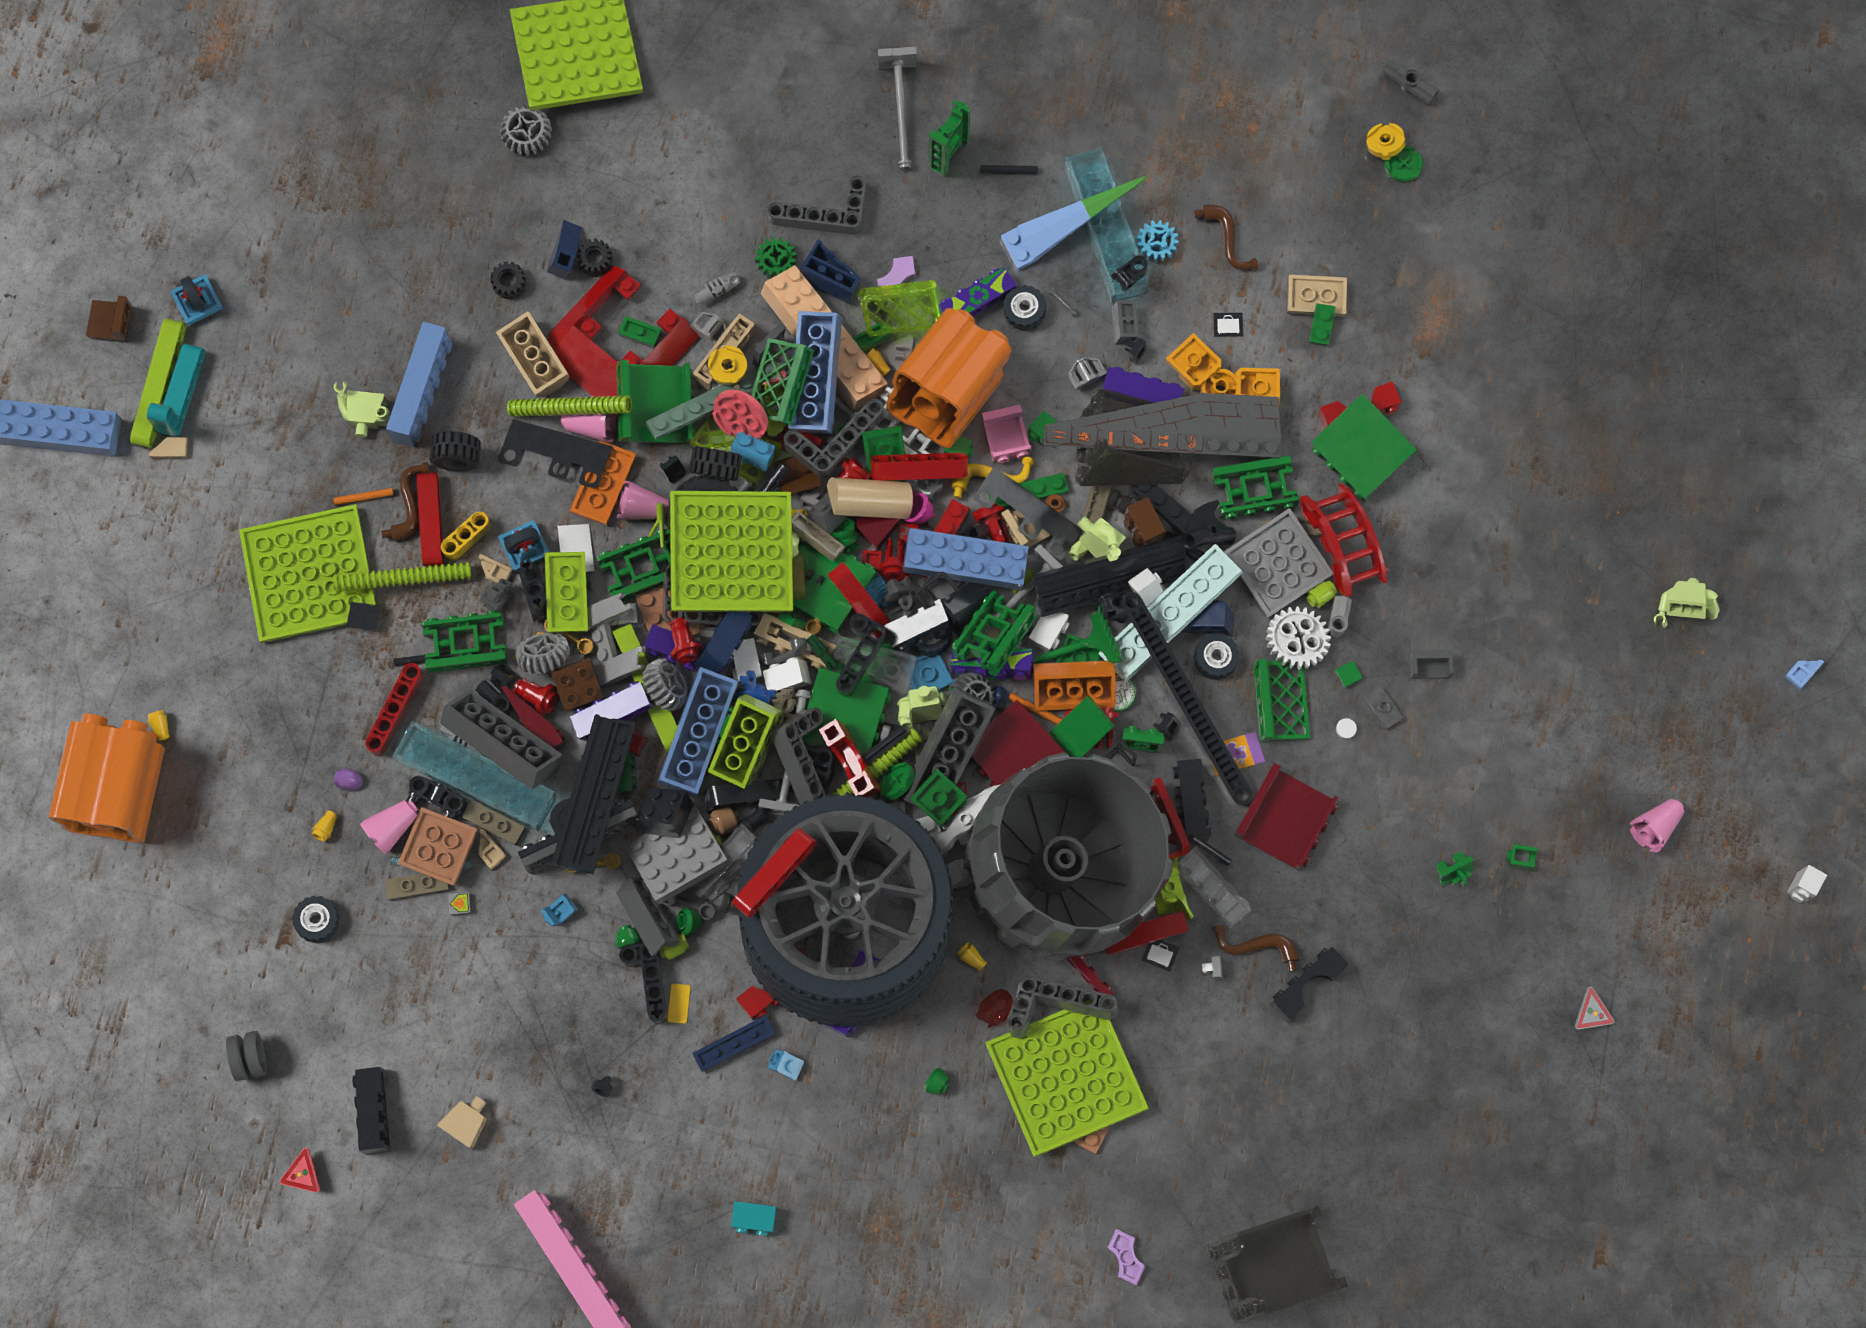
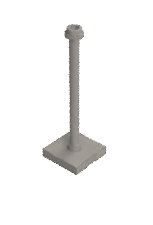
[878,47,917,170]
[970,544,1063,645]
[758,690,811,816]

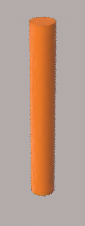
[333,488,394,505]
[1008,692,1063,725]

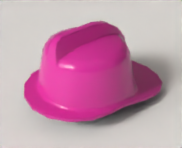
[902,491,935,524]

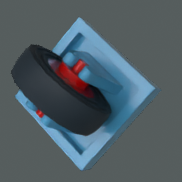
[170,274,223,326]
[498,520,549,573]

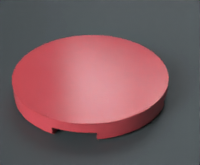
[712,390,768,439]

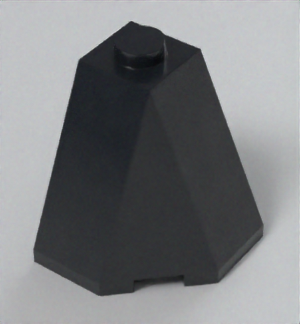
[941,582,988,638]

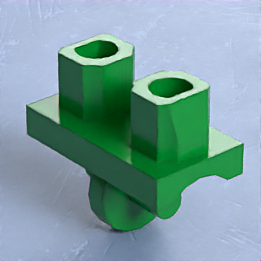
[1436,851,1474,887]

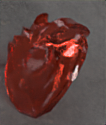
[975,989,1013,1028]

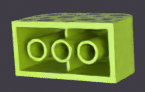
[708,694,783,789]

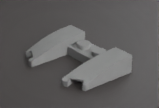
[587,593,646,686]

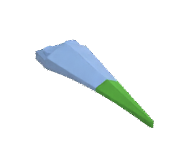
[1001,176,1146,271]

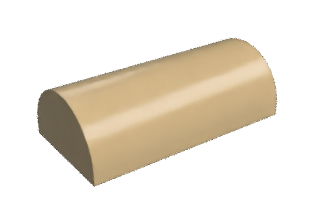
[496,311,569,397]
[826,477,913,519]

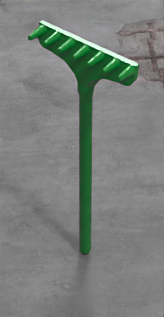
[948,605,1123,691]

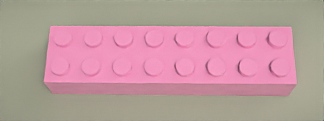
[513,1190,631,1328]

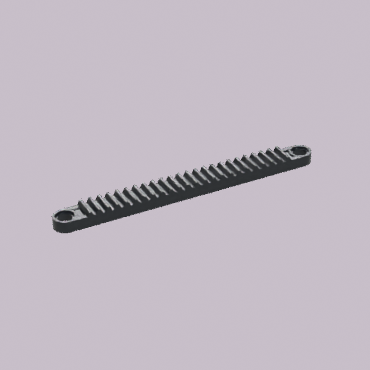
[1122,592,1252,805]

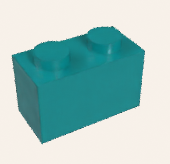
[731,1201,777,1236]

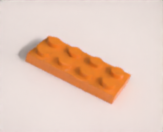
[570,441,637,526]

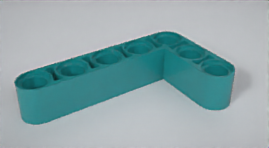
[147,344,205,437]

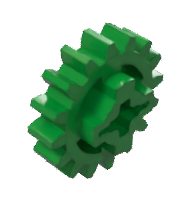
[755,237,797,278]

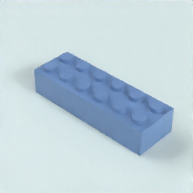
[788,311,842,434]
[386,322,452,448]
[0,399,122,457]
[903,528,1029,590]
[657,667,738,797]

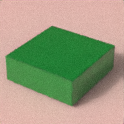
[778,612,806,630]
[1335,661,1363,688]

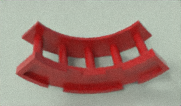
[1300,483,1388,597]

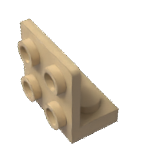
[1001,509,1052,548]

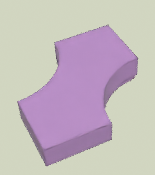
[877,256,915,299]
[1107,1229,1145,1286]

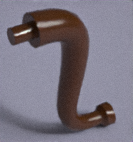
[1193,205,1258,270]
[381,462,429,541]
[1213,925,1299,972]

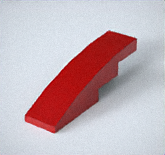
[1106,911,1189,955]

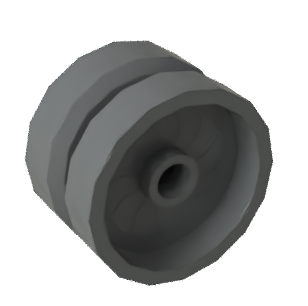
[226,1031,267,1082]

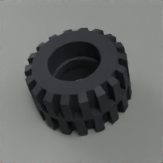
[429,431,481,472]
[689,446,742,481]

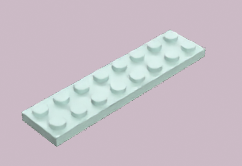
[1098,544,1243,682]

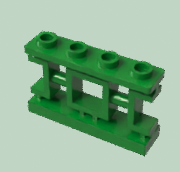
[928,100,971,177]
[1211,455,1300,520]
[597,529,671,602]
[952,591,1036,676]
[422,611,508,673]

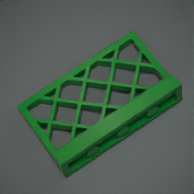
[751,338,814,426]
[1253,659,1310,742]

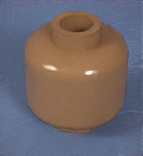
[708,807,740,835]

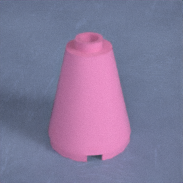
[561,413,618,443]
[617,480,669,520]
[1629,799,1684,852]
[360,800,419,854]

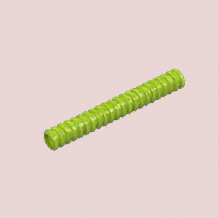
[507,396,632,417]
[333,562,471,592]
[831,728,923,797]

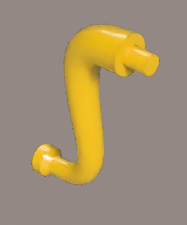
[951,457,1034,499]

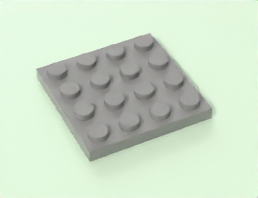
[1224,508,1333,618]
[625,806,729,905]

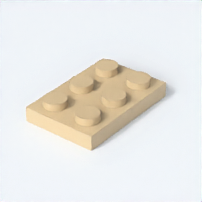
[1287,274,1347,317]

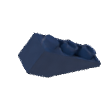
[547,220,582,279]

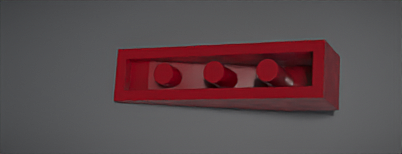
[502,686,565,751]

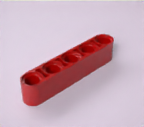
[871,453,968,481]
[417,472,444,567]
[827,562,890,640]
[365,663,423,756]
[732,828,817,918]

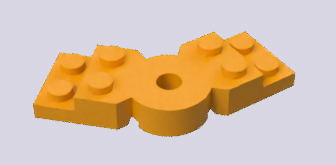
[1165,333,1280,407]

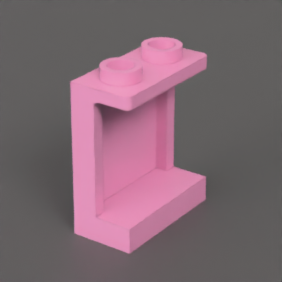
[982,404,1032,464]

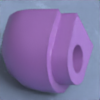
[334,768,363,791]

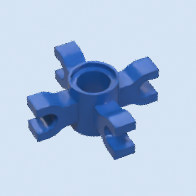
[731,670,776,703]

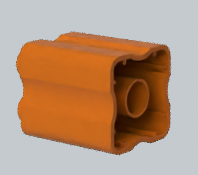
[886,308,1011,448]
[48,713,165,843]

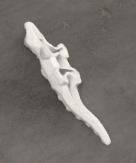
[935,769,1025,855]

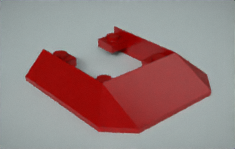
[548,265,700,397]

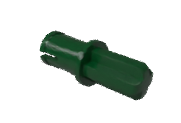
[806,634,840,671]

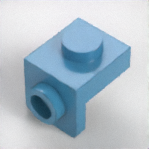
[541,894,578,927]
[768,1049,804,1080]

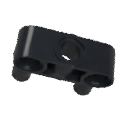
[518,559,547,622]
[789,742,837,795]
[406,776,467,819]

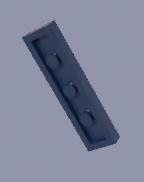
[692,1015,775,1072]

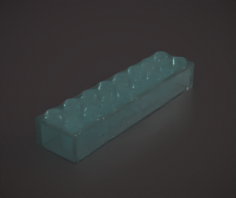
[1064,147,1150,304]
[393,721,558,832]

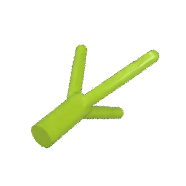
[649,502,670,549]

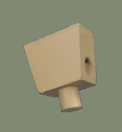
[437,1096,487,1149]

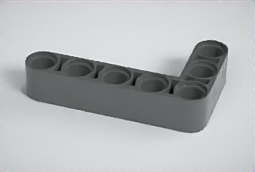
[767,175,866,234]
[784,399,884,478]
[662,565,762,629]
[771,707,826,805]
[1008,976,1118,1038]

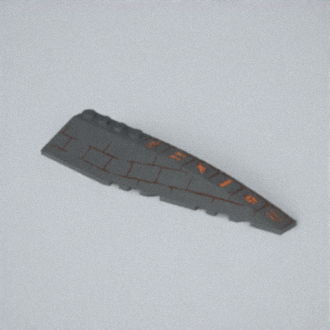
[1043,393,1281,457]

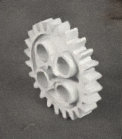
[1265,606,1331,670]

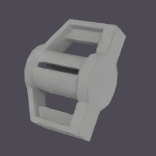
[690,312,727,346]
[1067,357,1107,390]

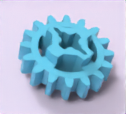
[1137,220,1179,262]

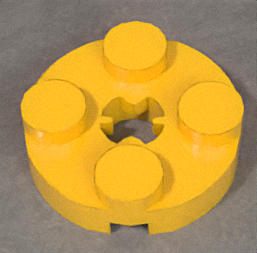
[1366,123,1405,160]
[708,346,748,386]

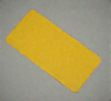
[667,984,690,1024]

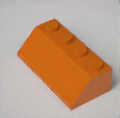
[1033,661,1115,711]

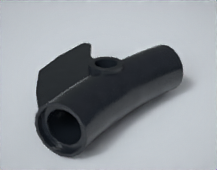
[1182,500,1236,550]

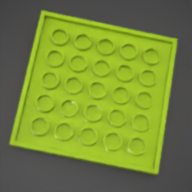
[510,0,643,111]
[670,491,793,612]
[239,504,379,643]
[985,1000,1149,1158]

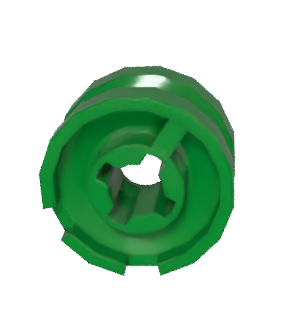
[830,519,858,546]

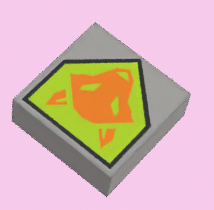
[448,892,471,915]

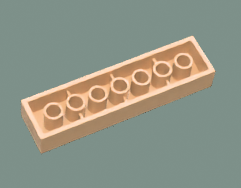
[761,265,888,411]

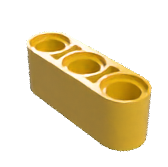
[441,512,491,561]

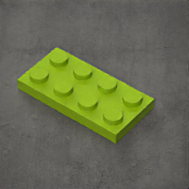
[545,552,588,633]

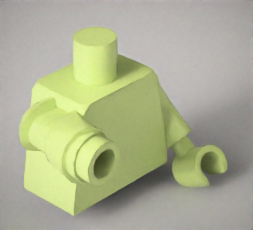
[334,381,390,438]
[1068,516,1126,561]
[1654,578,1720,628]
[897,686,949,729]

